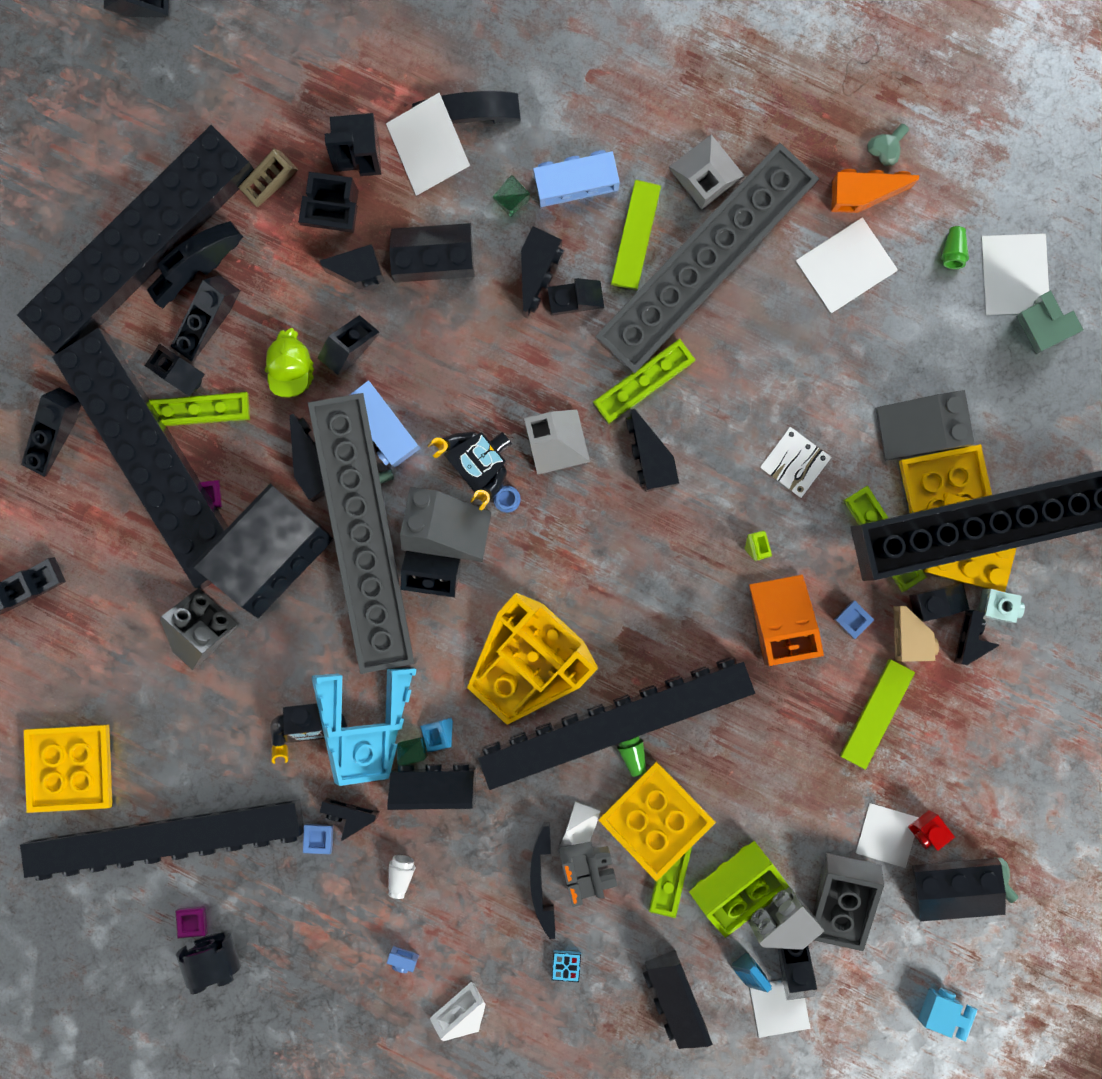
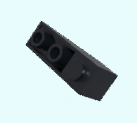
[521,226,565,318]
[170,275,241,362]
[21,387,81,477]
[626,409,679,492]
[289,414,325,502]
[778,946,817,1000]

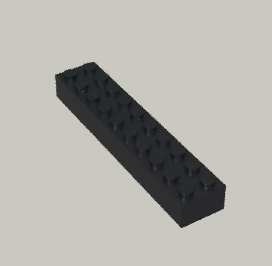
[17,125,254,354]
[52,328,228,589]
[850,470,1102,581]
[478,657,756,790]

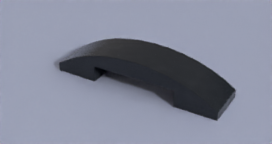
[412,91,521,124]
[530,822,556,939]

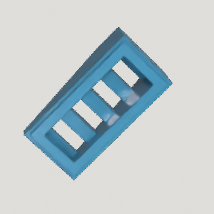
[731,952,772,993]

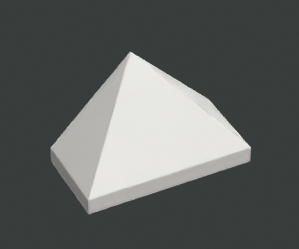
[556,801,601,855]
[430,982,486,1041]

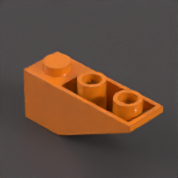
[831,169,919,213]

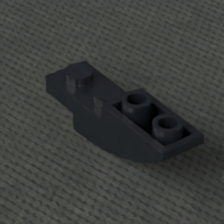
[147,221,243,309]

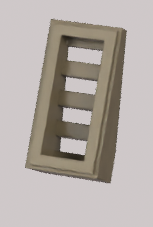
[238,149,298,207]

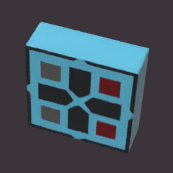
[552,950,581,982]

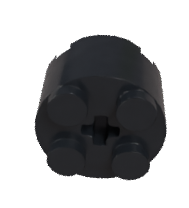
[176,932,241,994]

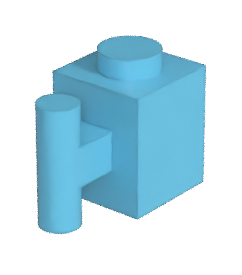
[918,988,978,1042]

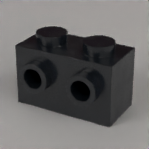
[400,551,461,598]

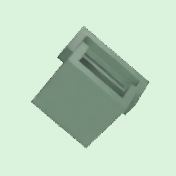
[1016,290,1084,354]

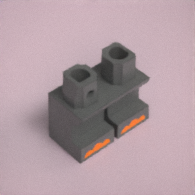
[559,841,617,907]

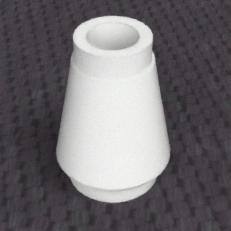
[388,855,416,899]

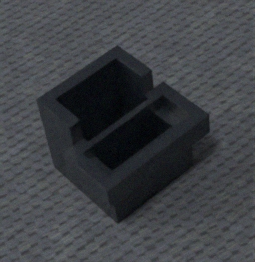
[324,113,382,176]
[298,172,359,233]

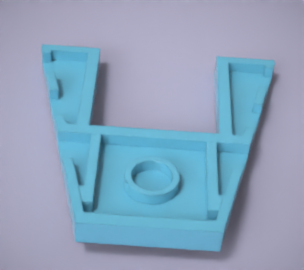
[312,667,416,786]

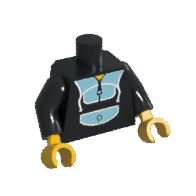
[427,431,512,510]
[270,703,348,764]

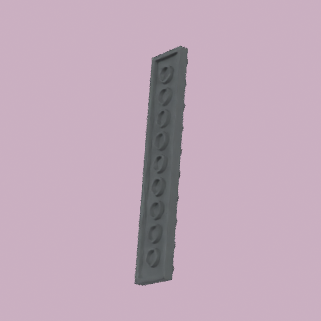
[595,143,819,374]
[308,393,415,674]

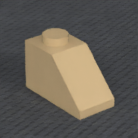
[893,606,939,662]

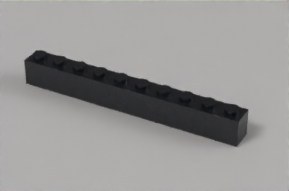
[20,799,304,881]

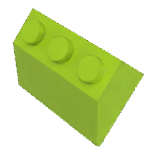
[689,841,790,938]

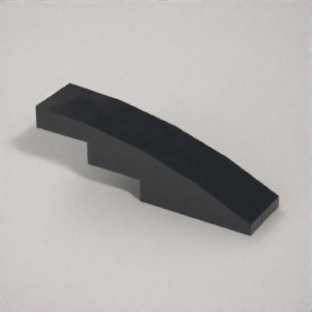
[0,557,66,615]

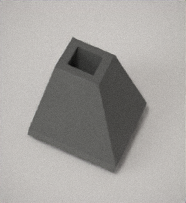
[160,588,238,670]

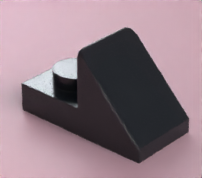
[547,278,604,316]
[954,610,999,665]
[320,798,379,841]

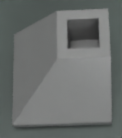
[669,134,745,209]
[524,409,590,475]
[748,887,824,950]

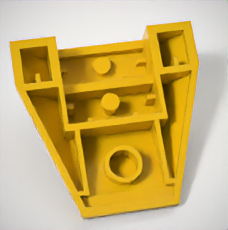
[467,592,598,725]

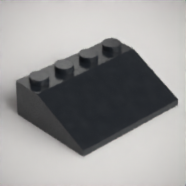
[192,483,334,619]

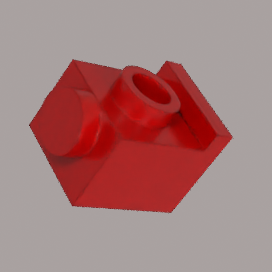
[908,810,955,851]

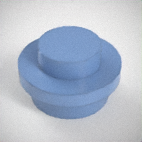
[493,486,521,513]

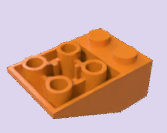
[749,575,824,666]

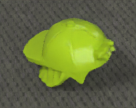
[265,328,314,398]

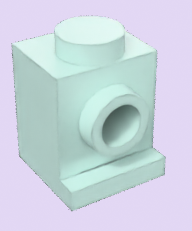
[978,589,1025,623]

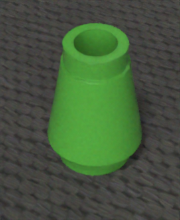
[941,226,969,269]
[617,736,647,777]

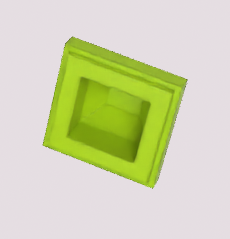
[745,531,772,561]

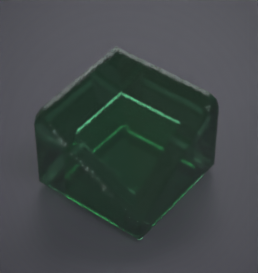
[493,175,530,217]
[397,737,428,766]

